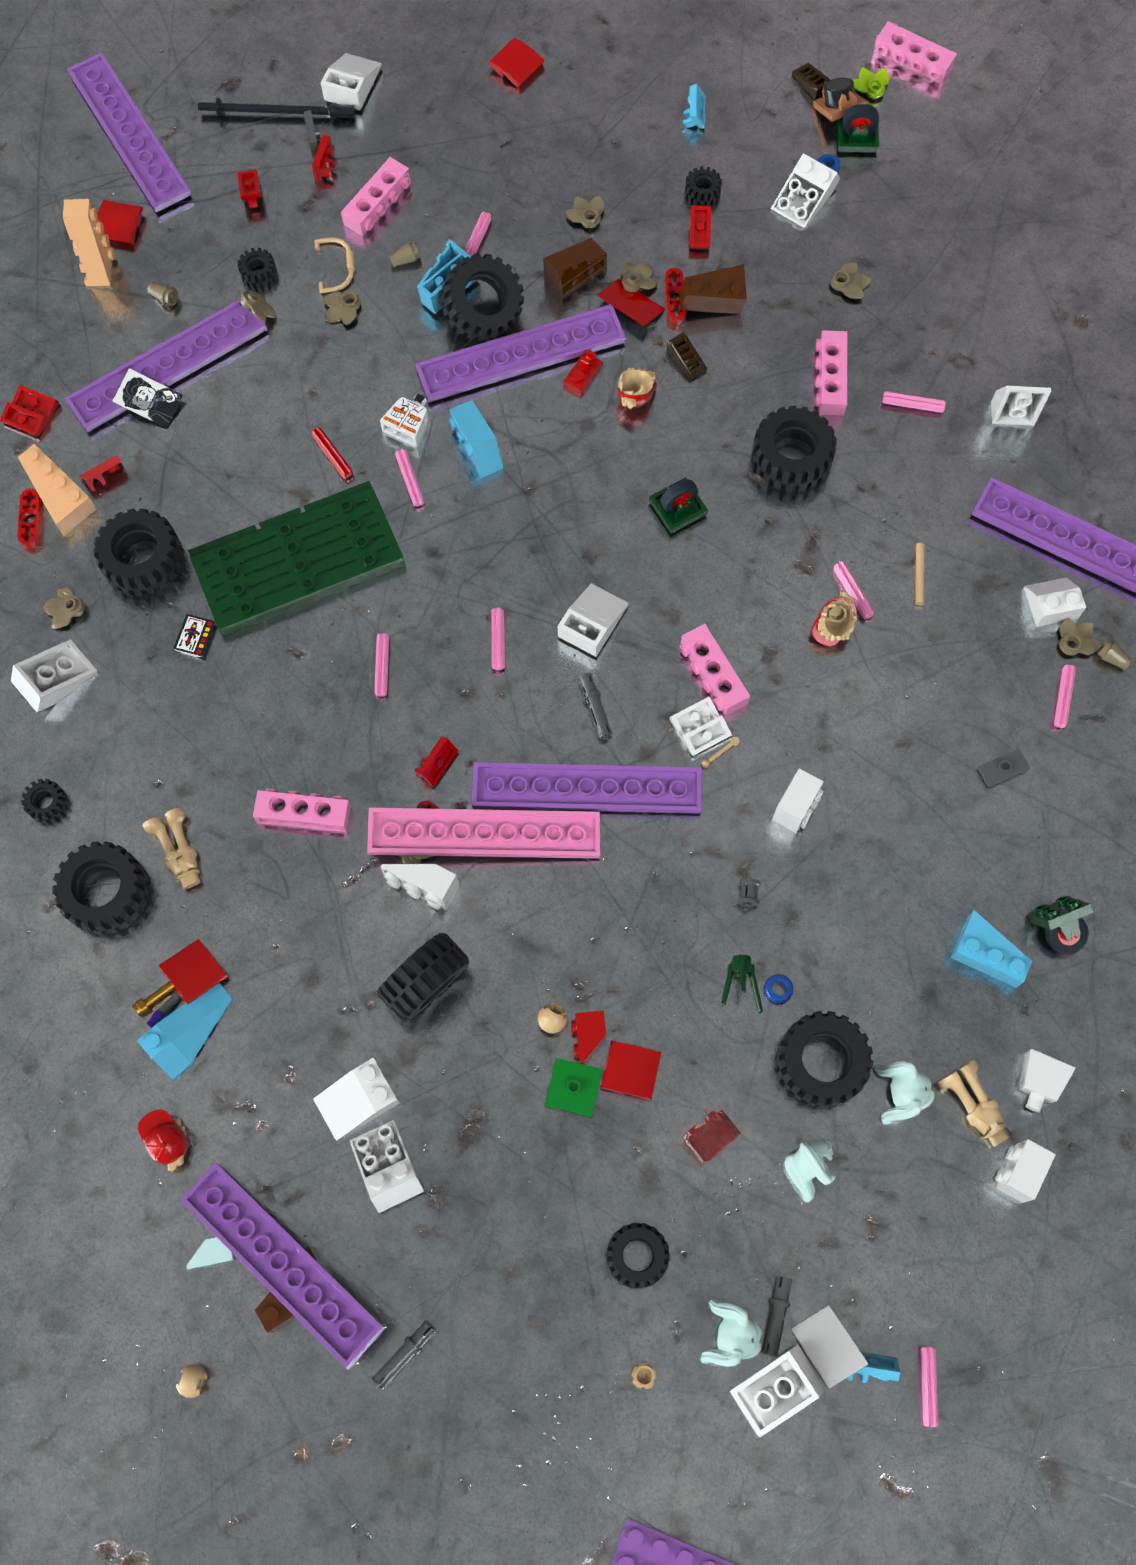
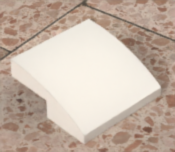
[669,696,732,756]

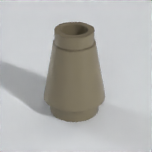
[389,242,421,267]
[147,282,179,306]
[1097,639,1133,670]

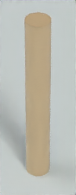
[915,542,925,606]

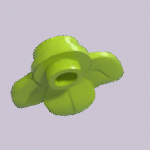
[853,67,890,98]

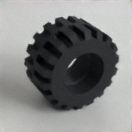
[606,1222,670,1289]

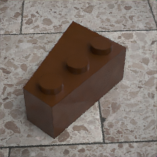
[543,238,607,299]
[679,264,747,314]
[255,1246,327,1333]

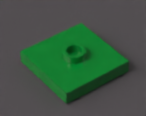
[545,1058,603,1117]

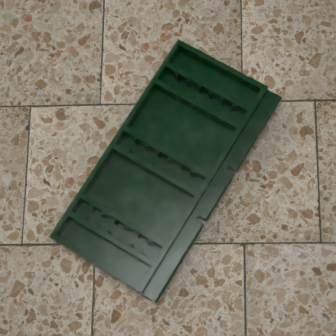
[188,481,406,637]

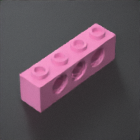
[873,21,957,84]
[341,157,411,236]
[815,330,847,416]
[680,624,750,716]
[253,788,351,833]

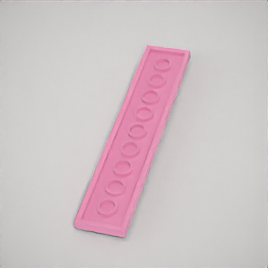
[367,808,600,858]

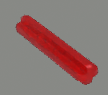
[311,427,353,479]

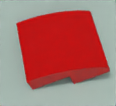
[488,37,545,88]
[98,200,143,246]
[0,385,59,437]
[158,939,227,1005]
[601,1041,661,1100]

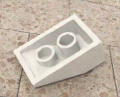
[991,386,1051,426]
[11,639,97,713]
[313,1058,400,1141]
[730,1344,828,1438]

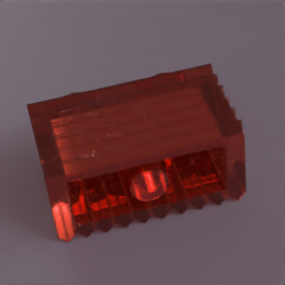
[683,1110,741,1166]

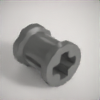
[738,879,761,907]

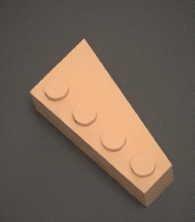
[63,199,115,287]
[18,444,96,536]

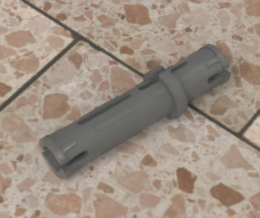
[578,673,613,739]
[762,1276,793,1357]
[371,1320,436,1390]

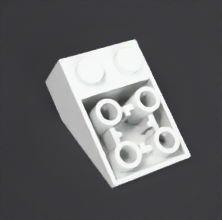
[321,53,382,110]
[771,153,840,229]
[558,583,629,657]
[380,864,460,910]
[350,1120,424,1213]

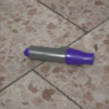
[146,991,182,1028]

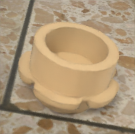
[632,1362,657,1389]

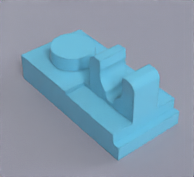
[683,83,706,129]
[847,1352,900,1383]

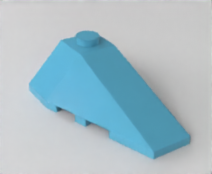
[137,983,233,1080]

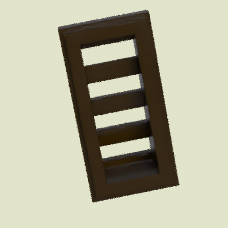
[792,63,830,100]
[666,332,707,380]

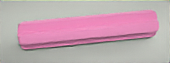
[464,211,491,257]
[882,391,946,413]
[395,449,424,507]
[834,561,874,620]
[491,607,505,671]
[374,633,389,697]
[1054,664,1076,728]
[921,1346,939,1427]

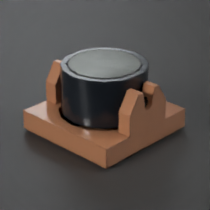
[813,77,867,122]

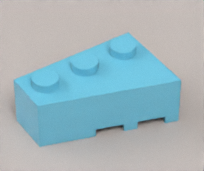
[417,239,476,314]
[449,400,504,478]
[950,910,1032,988]

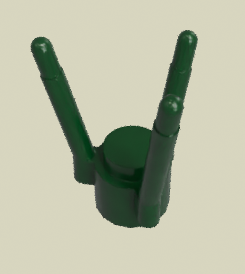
[721,955,763,1013]

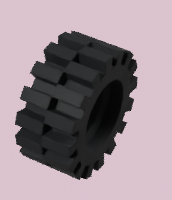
[685,166,722,206]
[237,247,277,288]
[21,779,68,823]

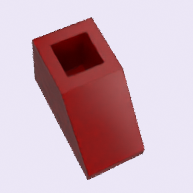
[571,1010,606,1064]

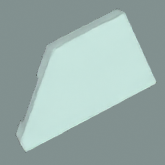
[187,1237,234,1270]

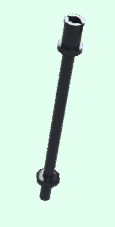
[198,98,355,120]

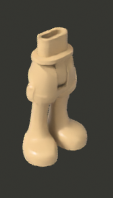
[142,808,201,890]
[937,1059,1010,1147]

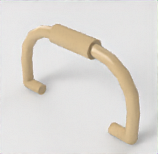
[314,237,356,294]

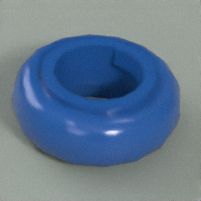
[817,154,841,173]
[764,974,794,1003]

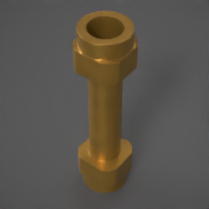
[132,981,174,1017]

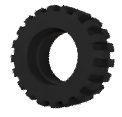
[441,254,524,341]
[752,406,837,492]
[93,509,183,596]
[52,841,149,935]
[378,932,469,1022]
[777,1011,873,1108]

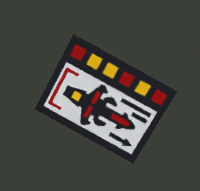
[173,614,215,657]

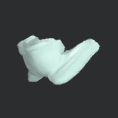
[874,1061,935,1125]
[784,1138,836,1202]
[700,1299,762,1367]

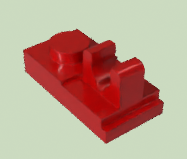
[312,135,335,181]
[237,169,261,208]
[689,206,711,249]
[563,350,603,395]
[79,455,122,491]
[414,736,459,787]

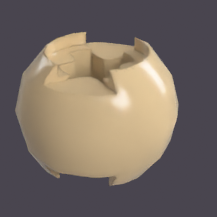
[537,1003,568,1034]
[176,1364,208,1398]

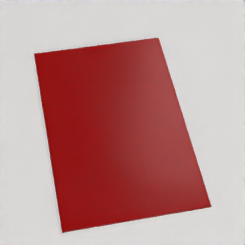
[597,278,665,326]

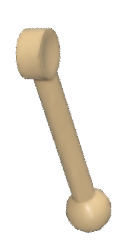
[701,737,740,768]

